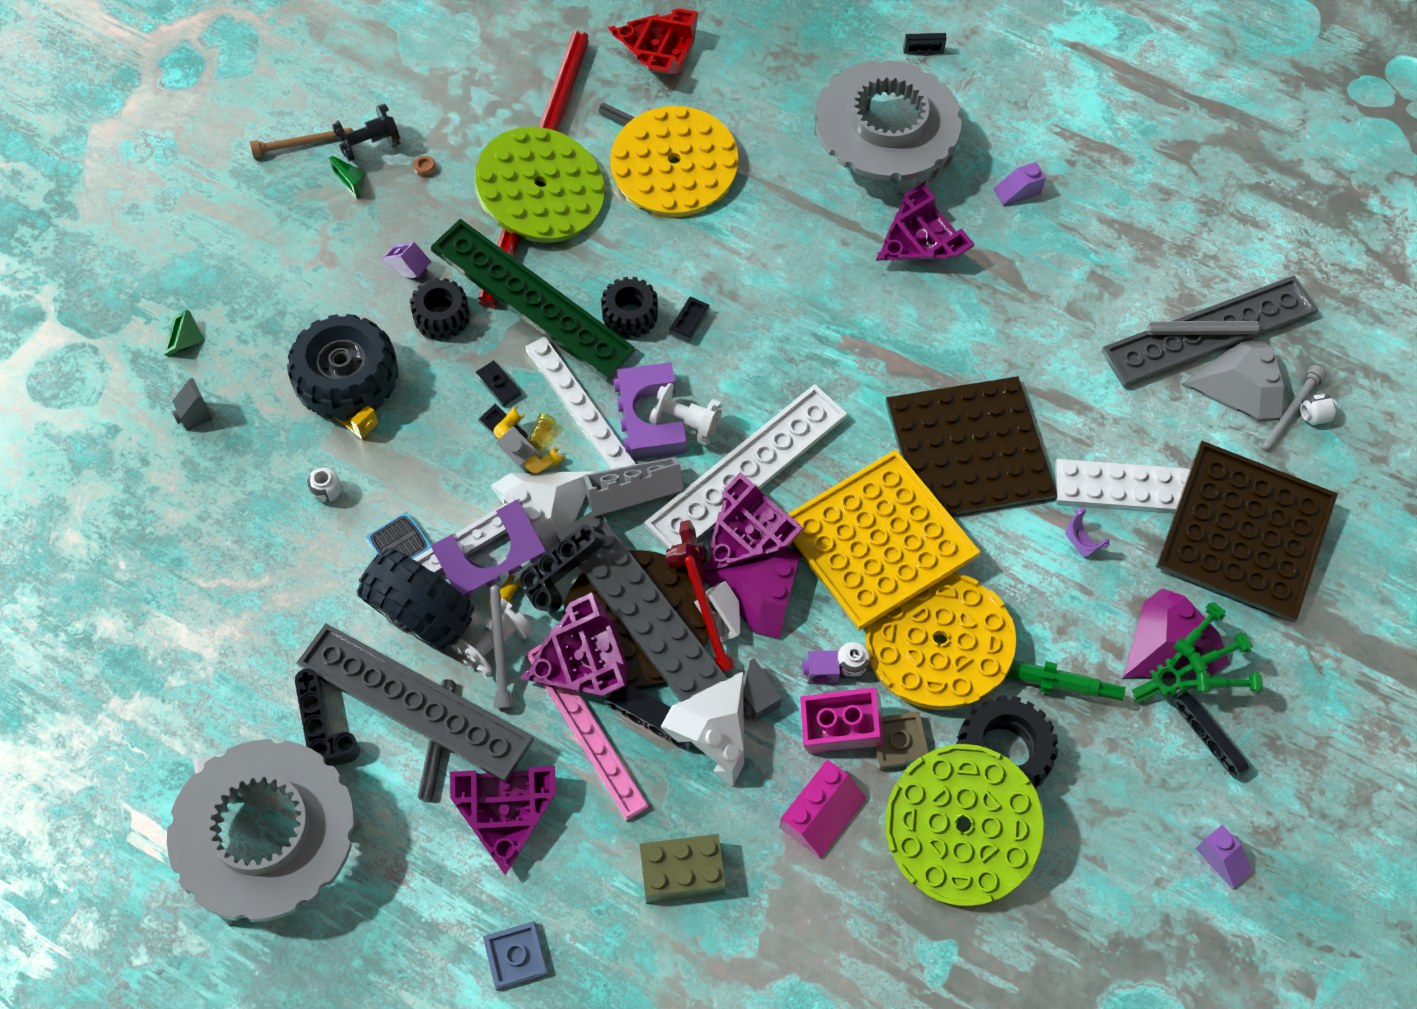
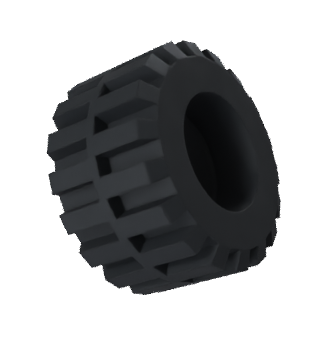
[601,277,658,339]
[410,278,470,340]

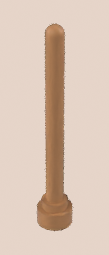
[249,128,354,158]

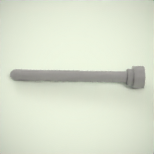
[1263,365,1327,451]
[490,585,514,708]

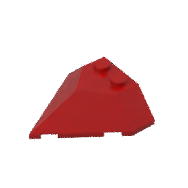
[607,8,698,74]

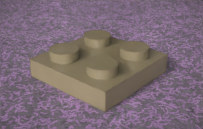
[874,712,929,770]

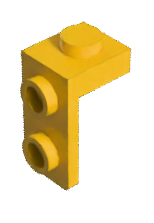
[334,405,378,439]

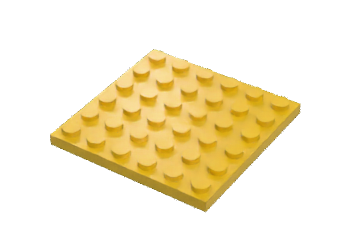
[788,449,980,631]

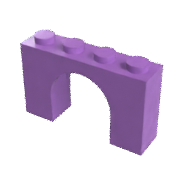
[613,362,687,460]
[430,498,547,598]

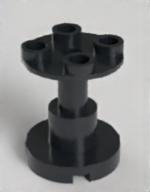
[332,103,401,162]

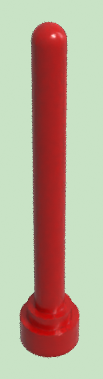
[685,556,735,672]

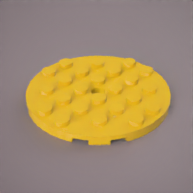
[610,106,738,217]
[865,573,1016,710]

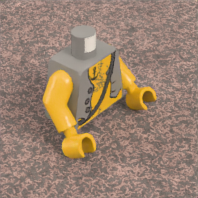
[494,406,565,473]

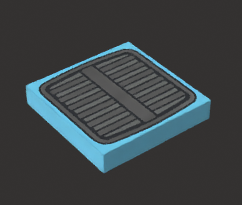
[365,511,431,559]

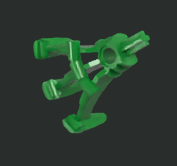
[1131,602,1263,703]

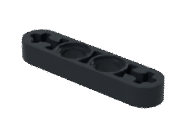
[1174,692,1250,779]

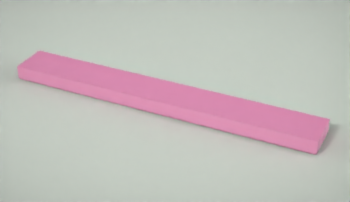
[525,644,649,822]

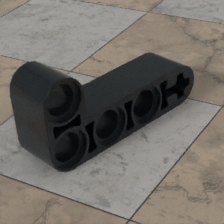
[520,524,606,613]
[295,668,360,766]
[604,682,692,750]

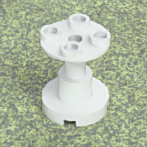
[649,383,723,446]
[451,598,532,678]

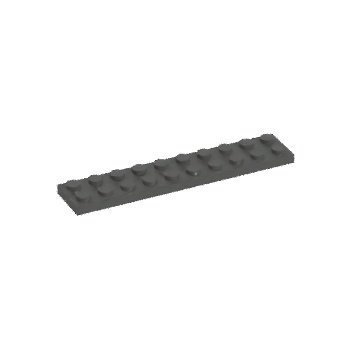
[1101,275,1318,387]
[556,512,728,702]
[296,623,534,783]

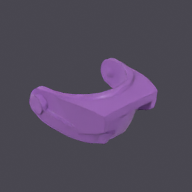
[1065,508,1110,557]

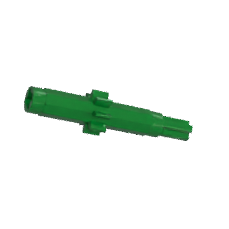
[1006,660,1126,701]

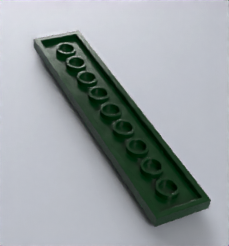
[431,218,635,381]

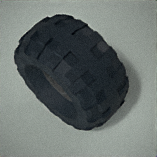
[287,314,399,421]
[357,548,474,652]

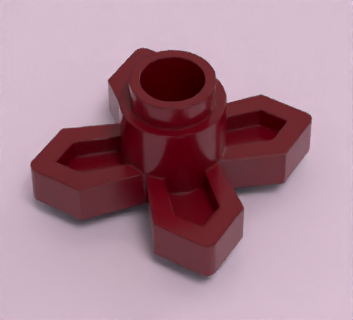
[666,520,707,585]

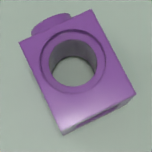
[802,650,840,684]

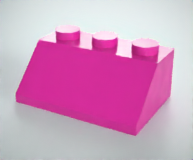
[779,759,866,859]

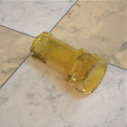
[528,413,556,449]

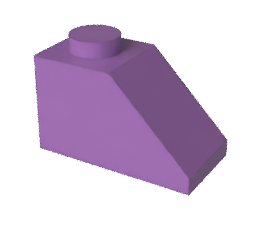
[994,162,1046,206]
[381,242,431,278]
[1195,824,1252,889]

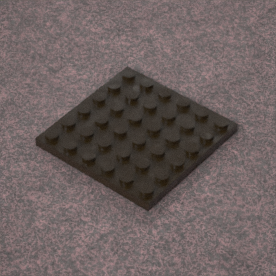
[885,376,1057,517]
[1155,441,1338,622]

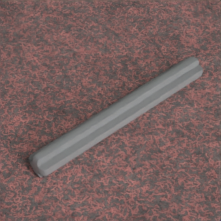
[1147,321,1260,335]

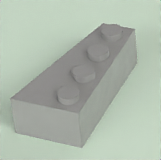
[583,457,684,517]

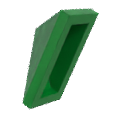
[329,156,366,198]
[164,309,205,357]

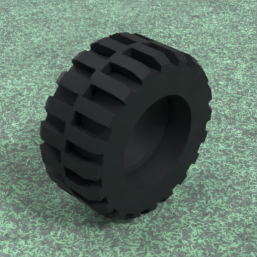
[956,695,1058,789]

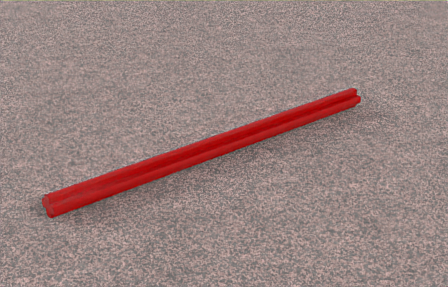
[477,30,589,309]

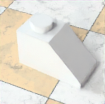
[694,581,740,642]

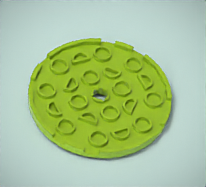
[474,127,605,243]
[885,744,1045,906]

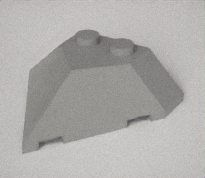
[1182,340,1284,421]

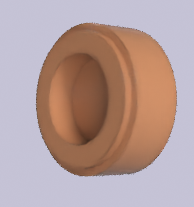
[413,156,436,177]

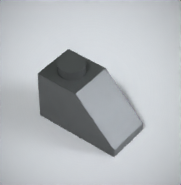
[172,378,213,431]
[743,658,782,722]

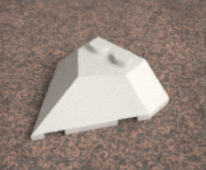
[491,471,596,555]
[661,672,744,786]

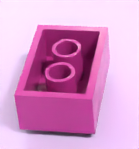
[800,687,885,754]

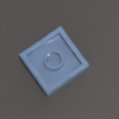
[483,921,549,991]

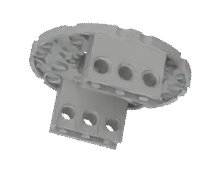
[814,60,962,195]
[167,739,361,926]

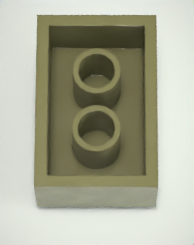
[640,834,726,904]

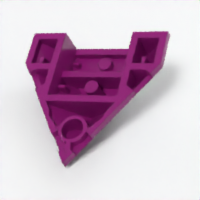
[876,183,975,261]
[705,472,804,572]
[703,548,801,640]
[1122,588,1229,679]
[520,593,627,696]
[450,766,556,876]

